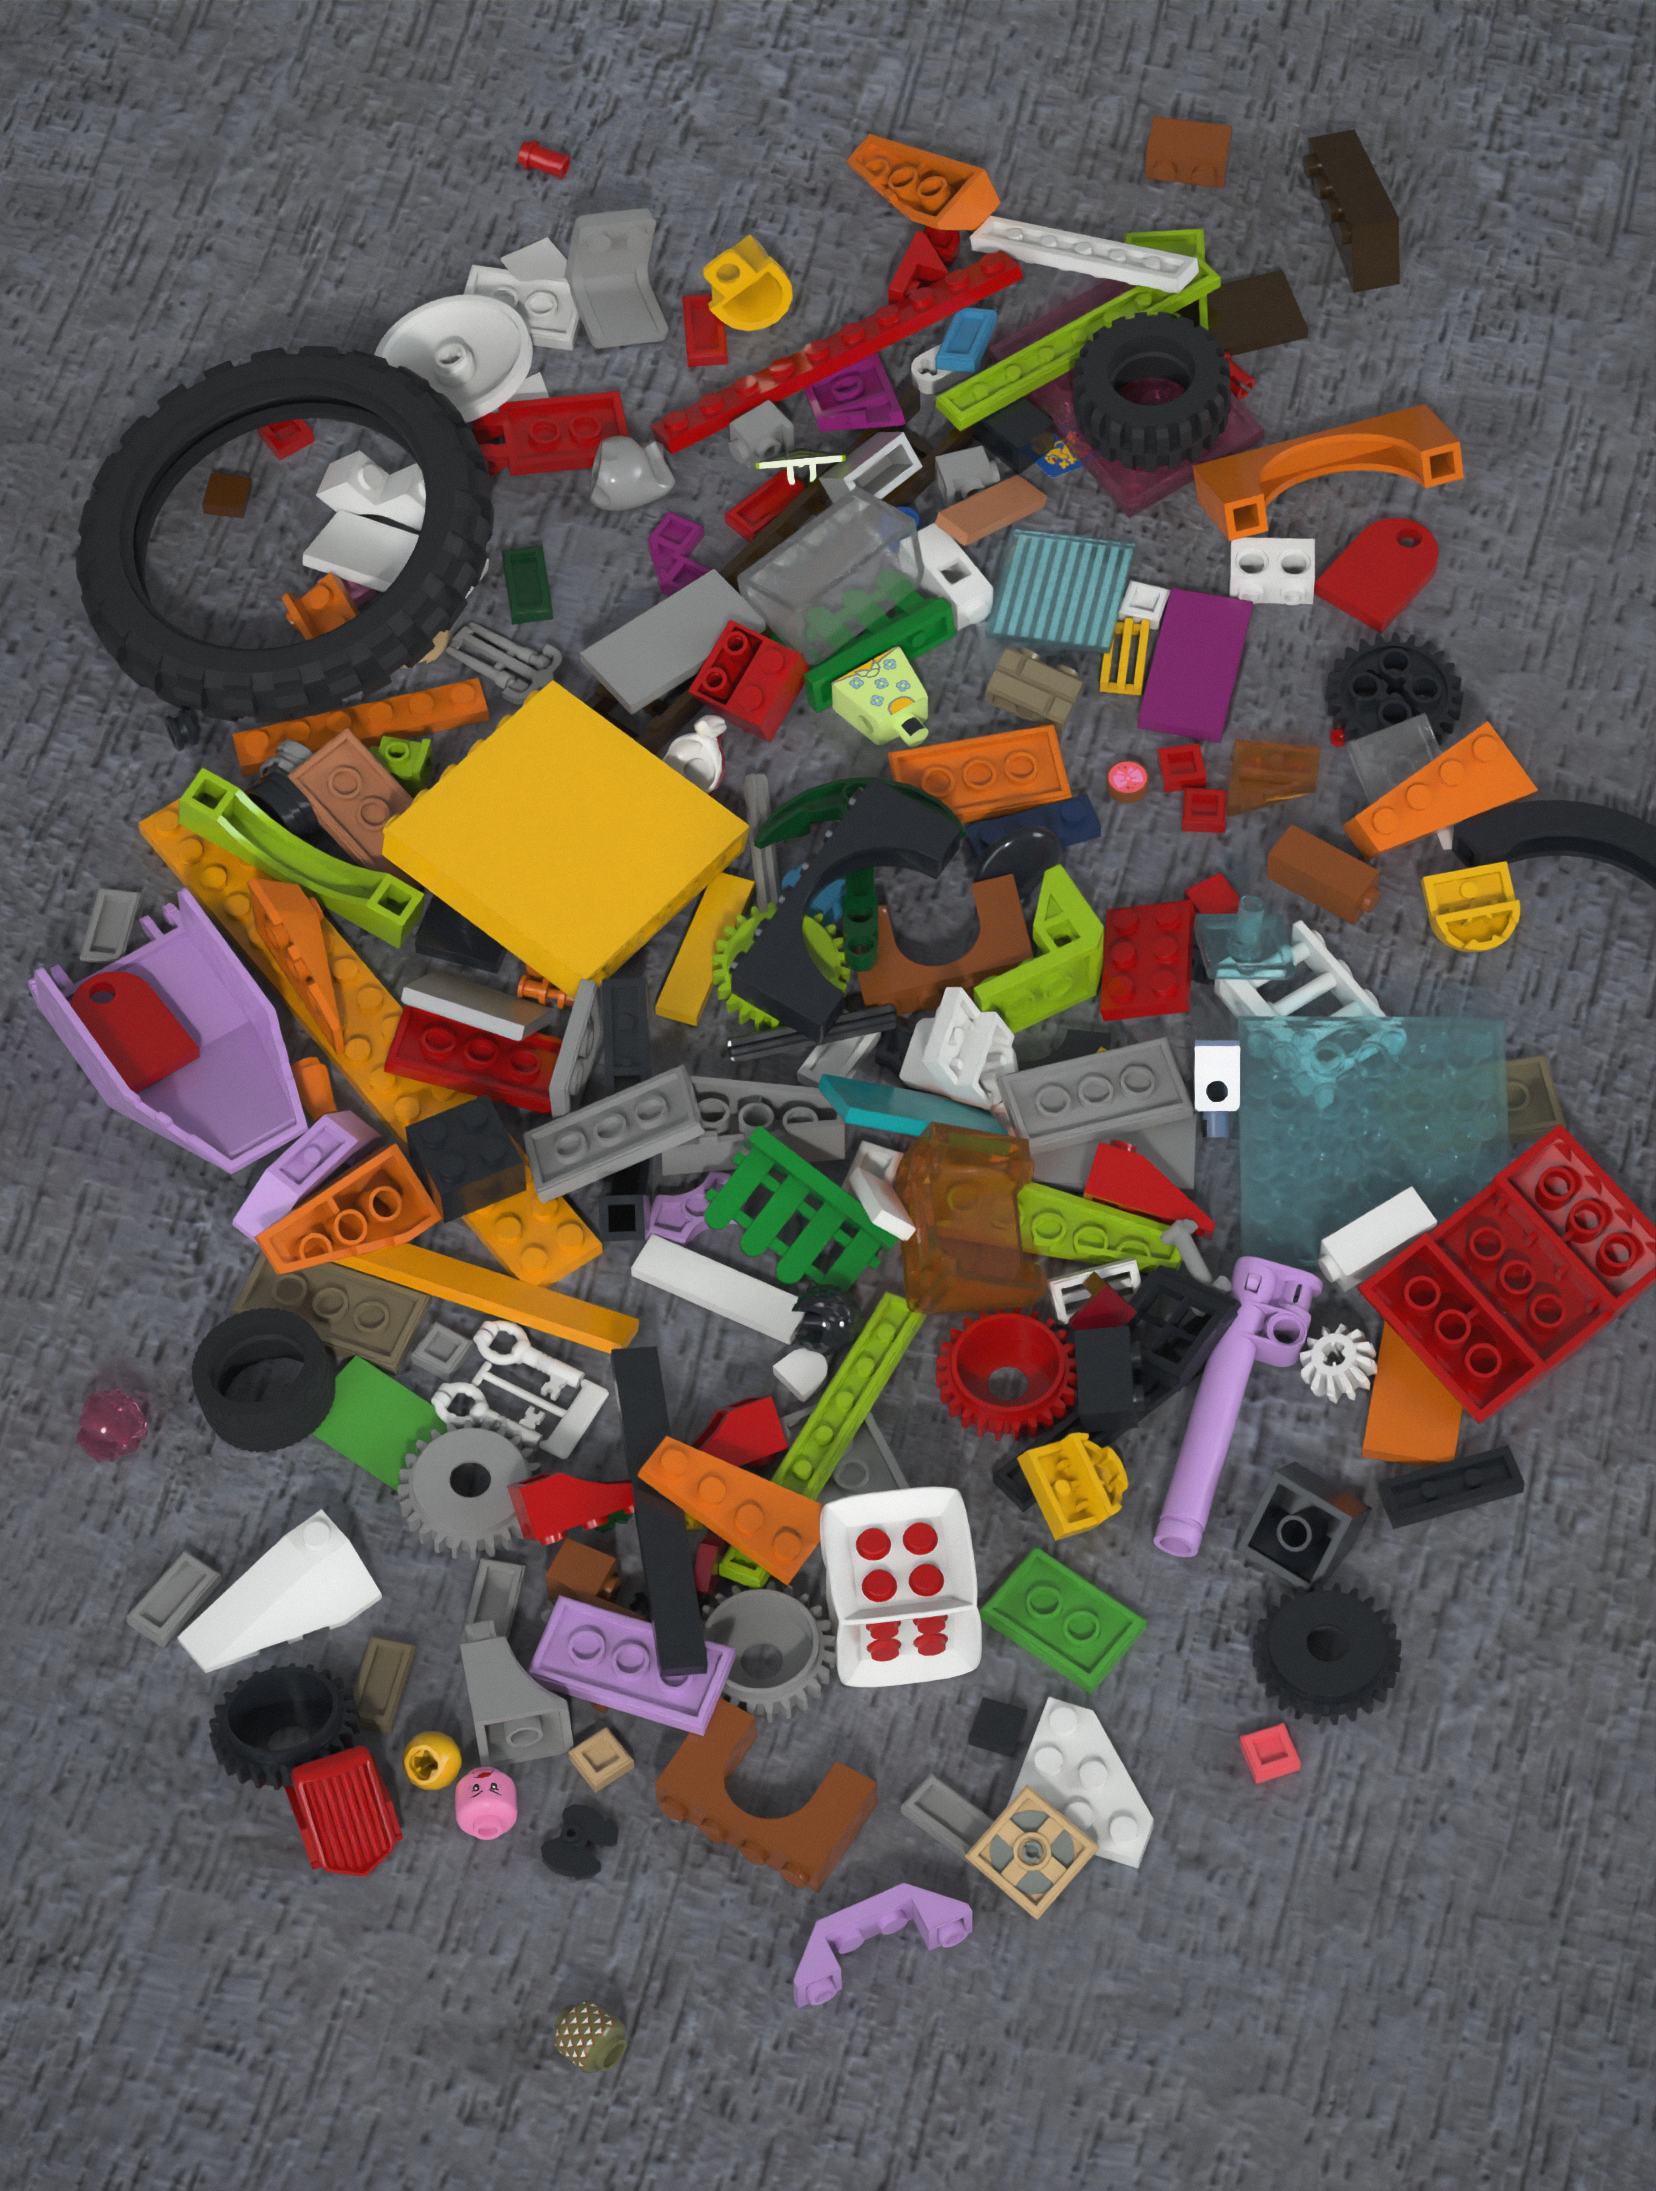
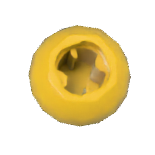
[402,1731,462,1790]

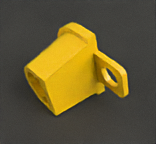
[702,234,793,331]

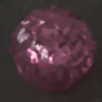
[76,1389,148,1463]

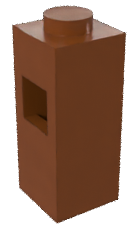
[1267,824,1381,925]

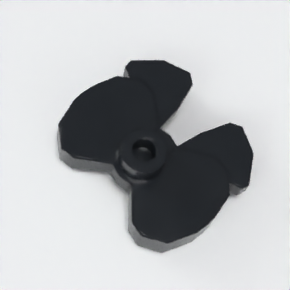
[541,1804,619,1881]

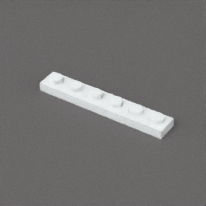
[970,216,1199,293]

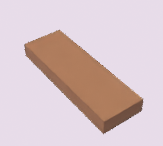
[935,474,1047,546]

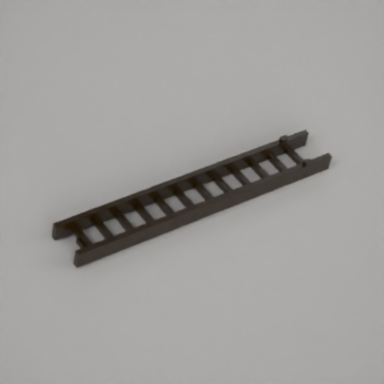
[585,386,973,755]

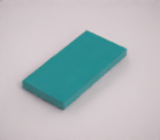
[818,1074,1012,1152]

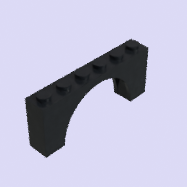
[729,777,962,1045]

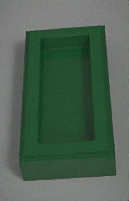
[501,546,553,625]

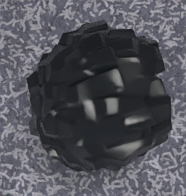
[791,1284,865,1356]

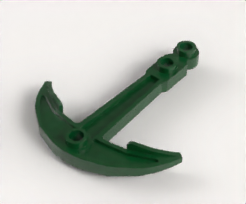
[754,777,966,972]

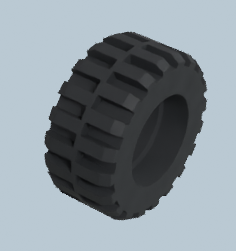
[1073,311,1230,472]

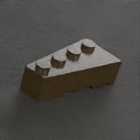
[1303,129,1400,293]

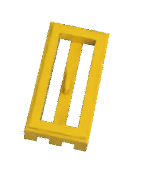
[1100,616,1150,696]

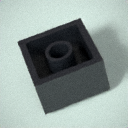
[405,1094,526,1224]

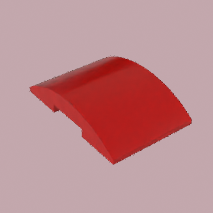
[1357,1124,1656,1425]

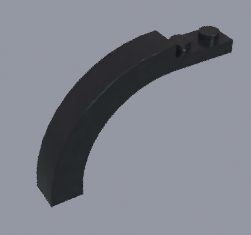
[1451,800,1656,890]
[598,978,653,1242]

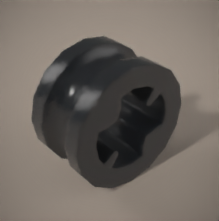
[164,709,198,752]

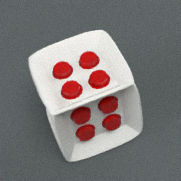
[820,1486,982,1687]

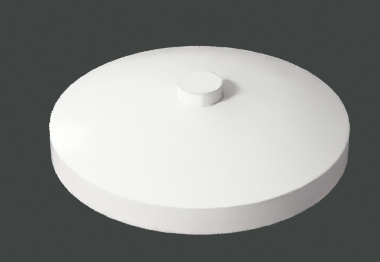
[374,294,533,423]

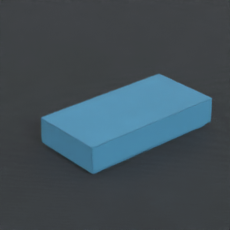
[935,307,998,373]

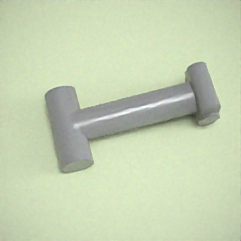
[1160,1219,1232,1317]

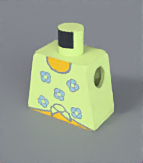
[832,646,928,747]

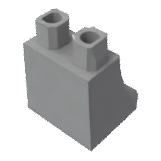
[459,1620,574,1767]

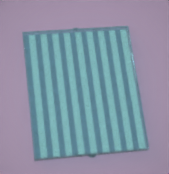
[985,529,1135,654]

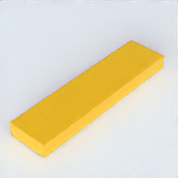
[655,872,755,1026]

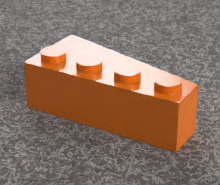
[1341,721,1538,861]

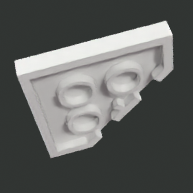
[1008,1697,1154,1868]

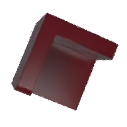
[1069,1271,1137,1330]

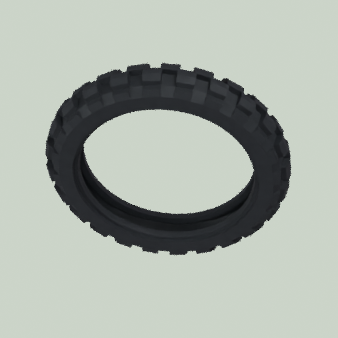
[75,346,494,723]

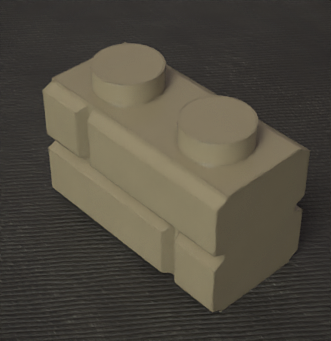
[984,647,1084,736]

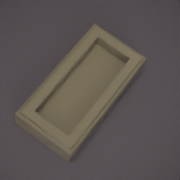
[353,1636,417,1734]

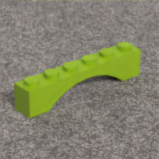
[178,767,425,949]

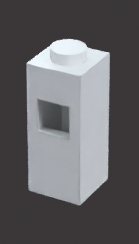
[903,523,993,631]
[1318,1186,1437,1292]

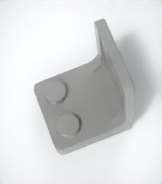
[565,208,669,348]

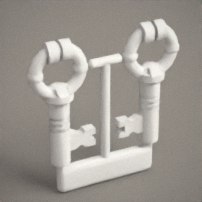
[431,1320,609,1459]

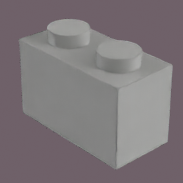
[819,432,923,513]

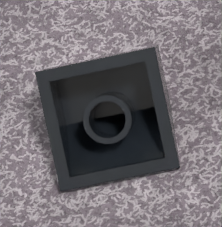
[1236,1462,1372,1593]

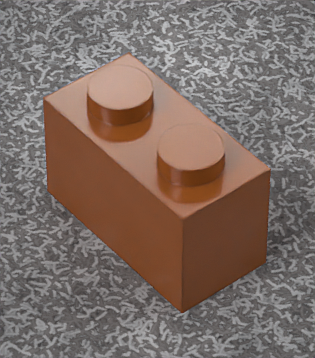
[1145,116,1232,188]

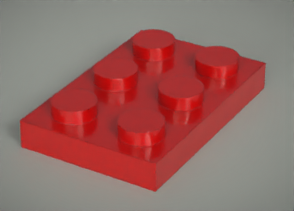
[1100,899,1195,1021]

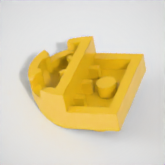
[1420,861,1520,952]
[1017,1432,1128,1541]

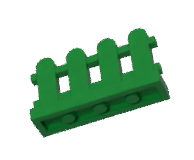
[771,570,956,713]
[703,1126,899,1299]

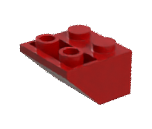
[688,620,811,743]

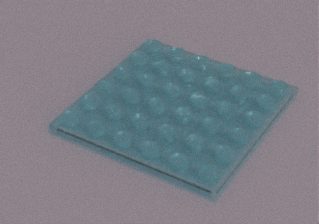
[1237,1016,1510,1272]

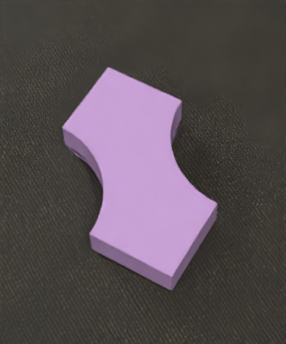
[645,1171,755,1248]

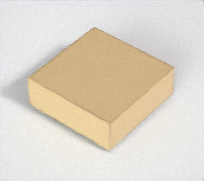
[568,1726,634,1793]

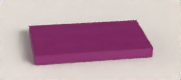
[1137,588,1253,743]

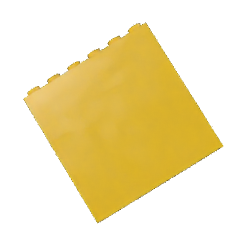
[382,680,750,1000]

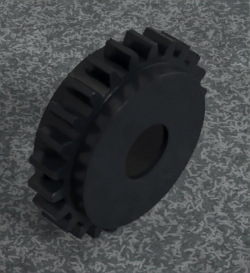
[1252,1582,1402,1725]
[209,1663,360,1790]

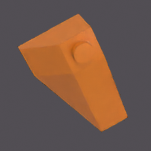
[846,134,1001,230]
[247,878,345,1055]
[254,1143,442,1275]

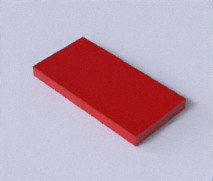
[384,1004,563,1116]

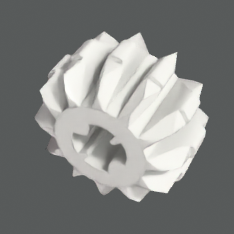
[1299,1323,1378,1404]

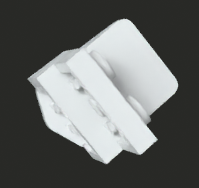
[899,987,1019,1110]

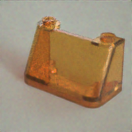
[895,1121,1047,1315]

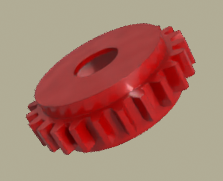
[936,1306,1078,1441]

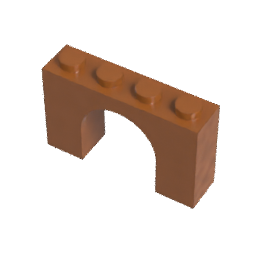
[857,874,1034,1017]
[655,1697,878,1893]

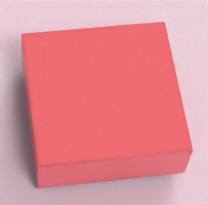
[1239,1722,1301,1784]

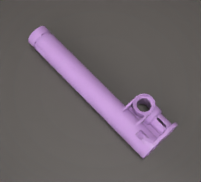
[1153,1256,1323,1557]

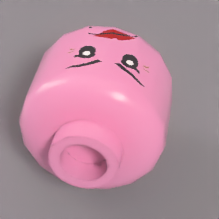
[455,1767,518,1840]

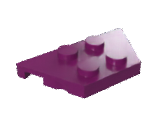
[804,352,906,432]

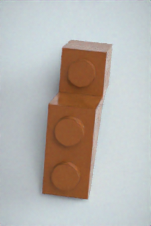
[545,1537,646,1714]

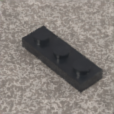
[1377,1445,1525,1529]

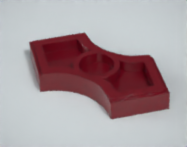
[693,1528,731,1596]

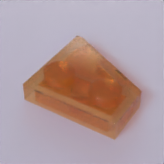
[1227,739,1321,816]

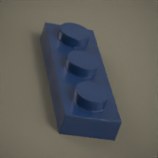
[966,794,1101,857]

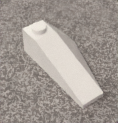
[177,1509,382,1673]

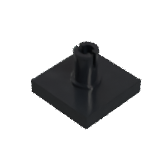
[415,896,508,974]

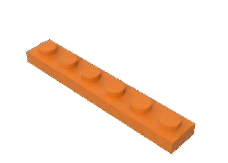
[232,678,489,777]

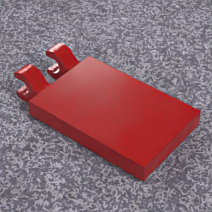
[471,391,629,476]

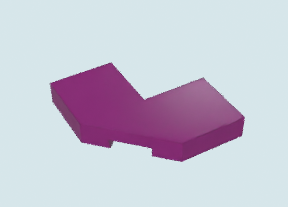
[647,511,713,597]

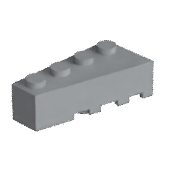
[662,1076,850,1176]

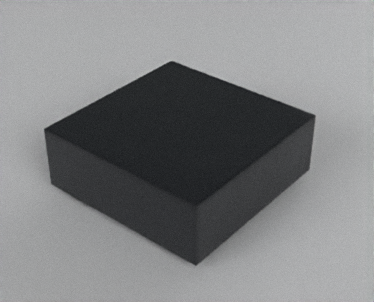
[968,1697,1028,1757]

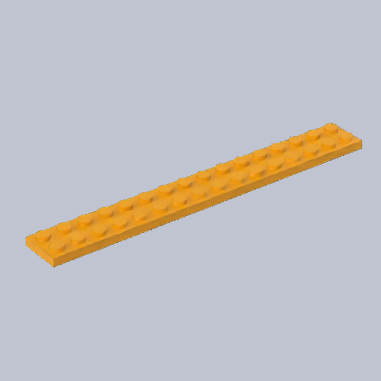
[138,798,603,1289]

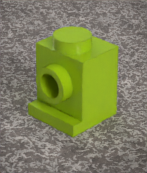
[369,736,435,797]

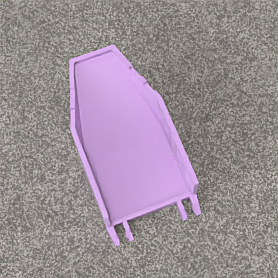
[27,887,308,1174]

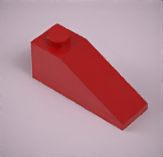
[1084,1140,1215,1240]

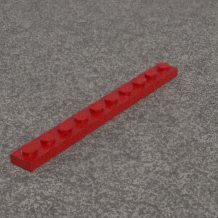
[651,250,1023,455]

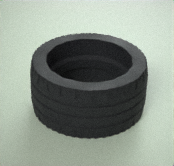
[192,1307,336,1452]

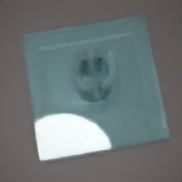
[1193,896,1297,980]

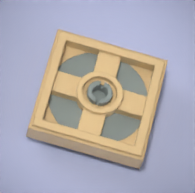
[964,1784,1100,1921]

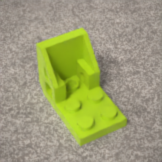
[974,864,1104,1034]

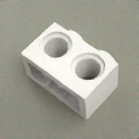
[1229,537,1315,605]

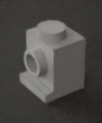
[728,400,794,469]
[935,445,1000,509]

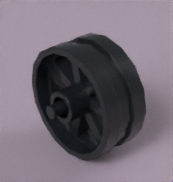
[244,771,319,840]

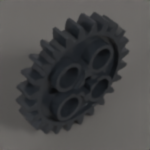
[1325,632,1464,760]

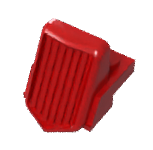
[284,1746,403,1876]

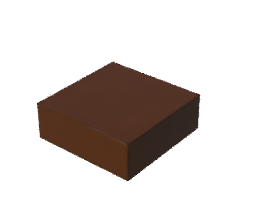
[202,473,253,518]

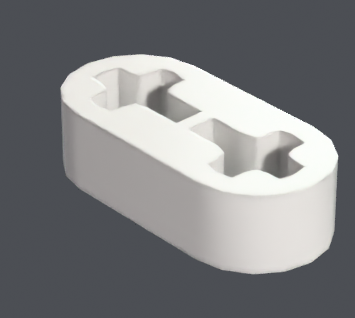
[911,343,981,394]

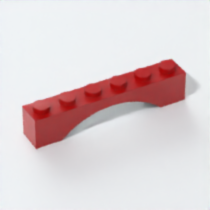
[507,1394,788,1545]

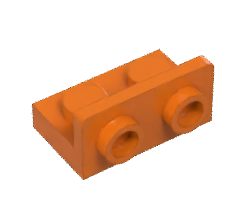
[281,572,360,640]

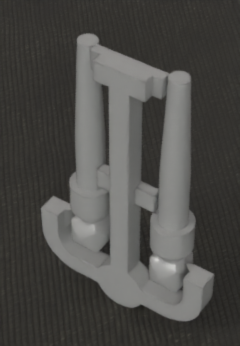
[446,622,563,704]

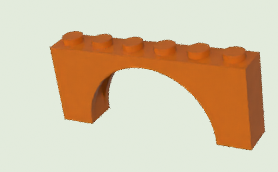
[1193,404,1464,541]

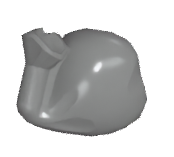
[589,436,675,511]

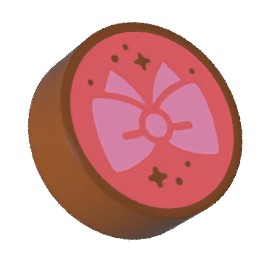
[1106,760,1149,803]

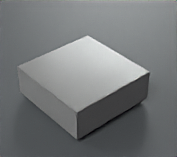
[411,1322,475,1383]

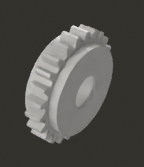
[397,1420,541,1560]
[701,1581,836,1723]

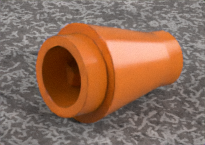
[290,1057,338,1124]

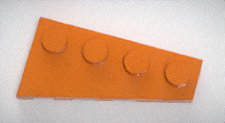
[637,1436,824,1586]

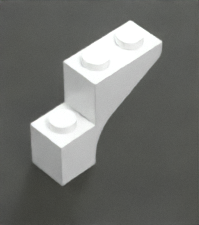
[316,450,426,531]

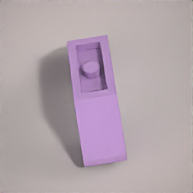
[232,1110,383,1246]
[793,1883,972,2008]

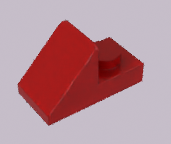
[888,231,948,305]

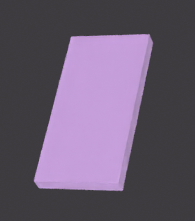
[527,1595,736,1736]

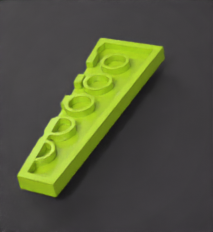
[910,1152,1183,1274]

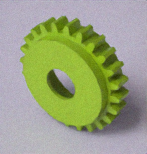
[712,902,851,1032]

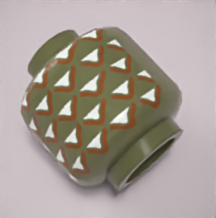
[554,2000,627,2073]

